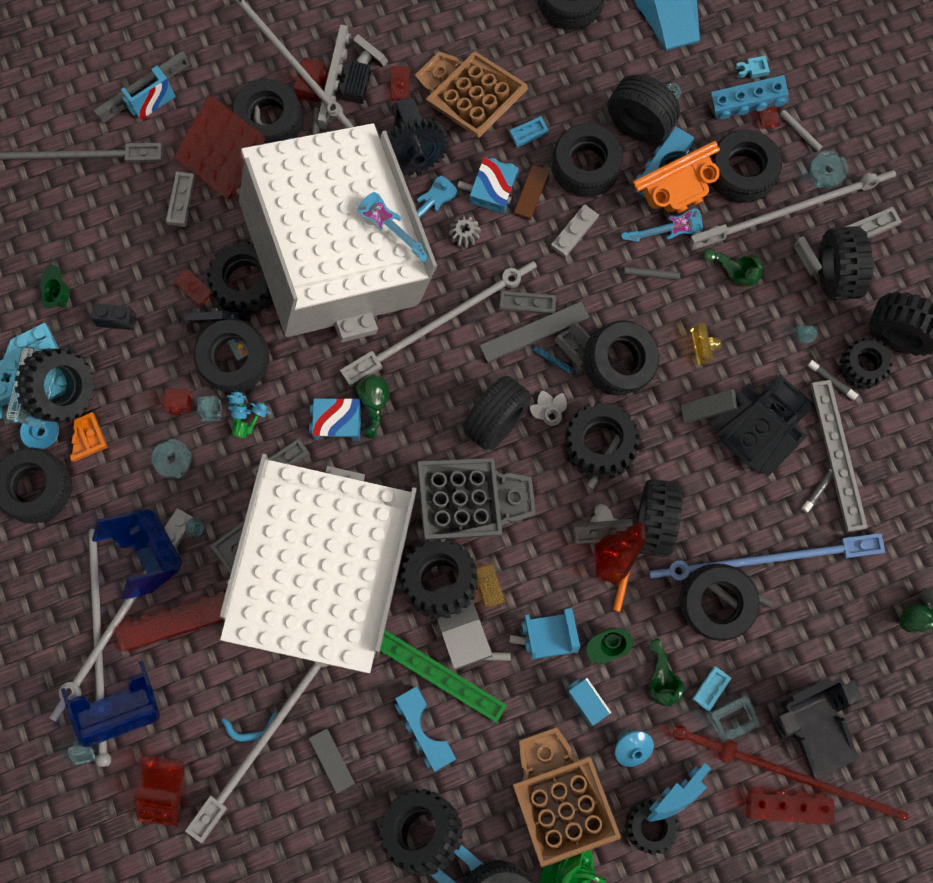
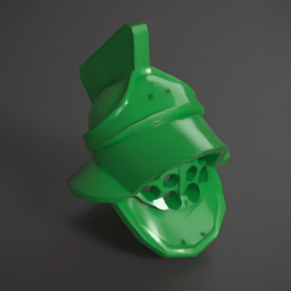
[539,850,607,883]

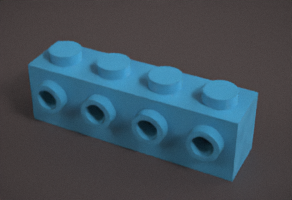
[711,75,789,119]

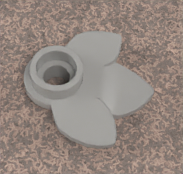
[530,391,567,426]

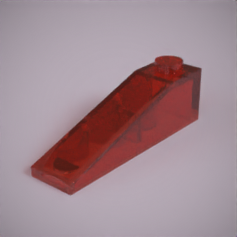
[595,522,646,584]

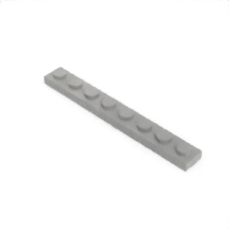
[810,380,868,533]

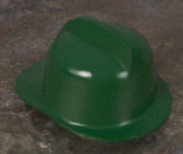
[41,265,70,309]
[586,627,633,664]

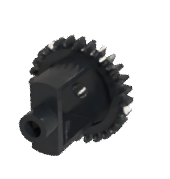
[388,99,449,176]

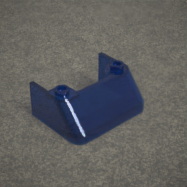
[92,509,182,600]
[61,660,160,747]

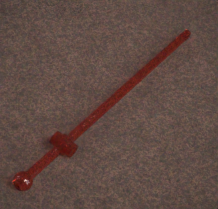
[673,725,909,821]

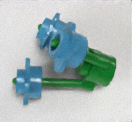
[227,392,271,438]

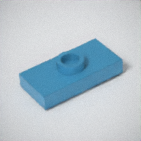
[509,116,549,148]

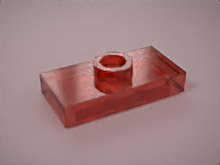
[391,66,410,101]
[174,268,213,307]

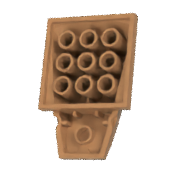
[415,51,528,138]
[513,728,621,868]

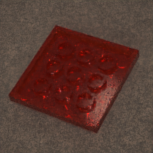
[174,95,266,199]

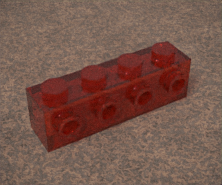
[746,789,834,825]

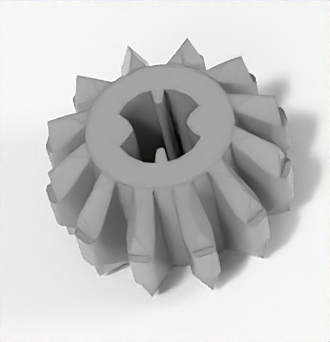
[449,215,481,248]

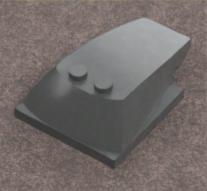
[416,458,536,540]

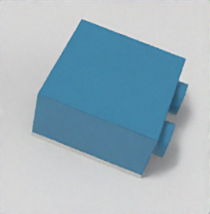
[567,678,611,726]

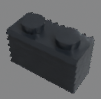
[339,61,371,104]
[91,303,137,330]

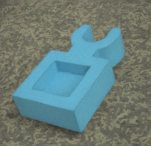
[735,56,770,78]

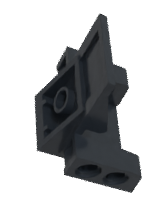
[710,374,815,477]
[771,678,862,780]

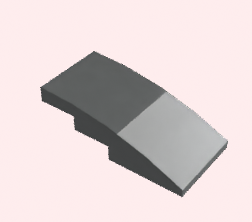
[431,583,493,670]

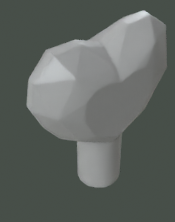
[590,504,618,523]

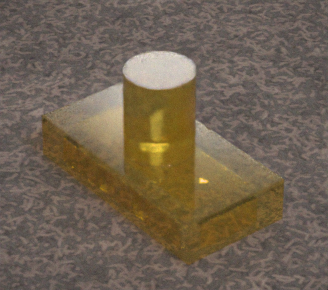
[691,323,721,366]
[476,564,505,608]

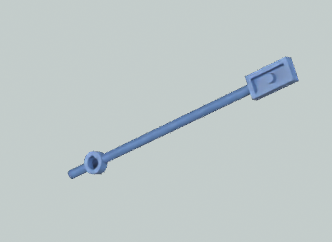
[649,533,885,581]

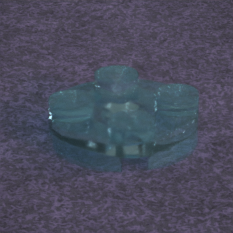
[810,151,848,188]
[152,439,192,478]

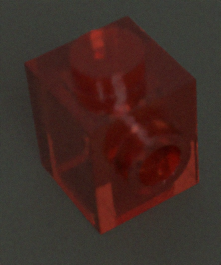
[162,389,192,415]

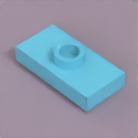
[692,666,731,711]

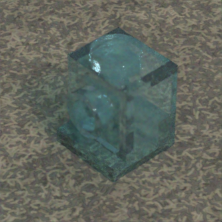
[197,396,222,421]

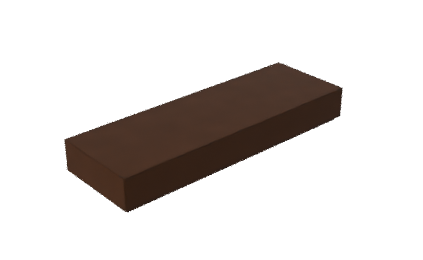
[514,165,550,220]

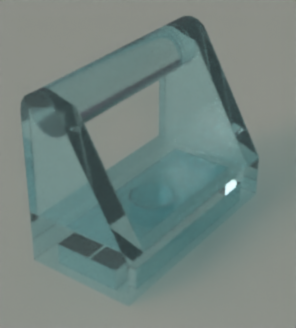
[708,696,760,744]

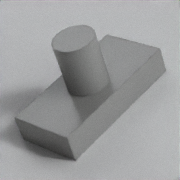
[353,34,388,66]

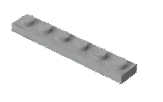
[318,25,351,130]

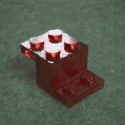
[134,755,186,827]

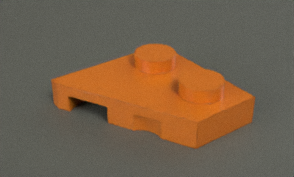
[70,412,108,462]

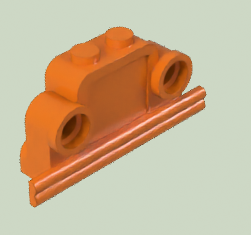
[633,141,720,213]

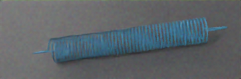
[530,343,577,376]

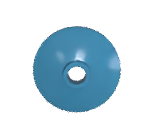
[20,415,59,449]
[614,731,654,767]

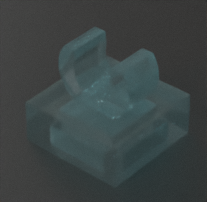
[68,739,95,765]

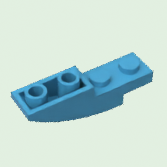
[646,763,711,821]

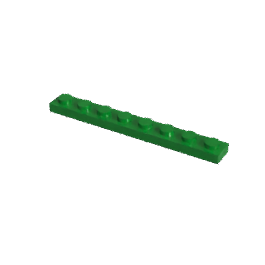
[380,630,507,723]

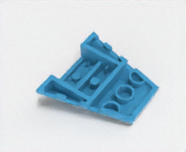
[634,0,700,50]

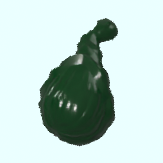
[703,248,763,287]
[355,375,390,439]
[899,604,933,633]
[647,639,685,706]

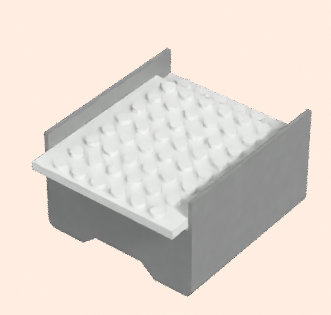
[239,123,437,343]
[220,454,417,674]

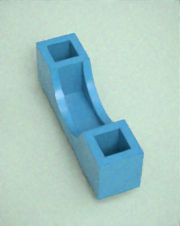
[635,126,694,197]
[394,687,456,772]

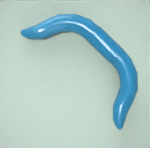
[221,712,278,742]

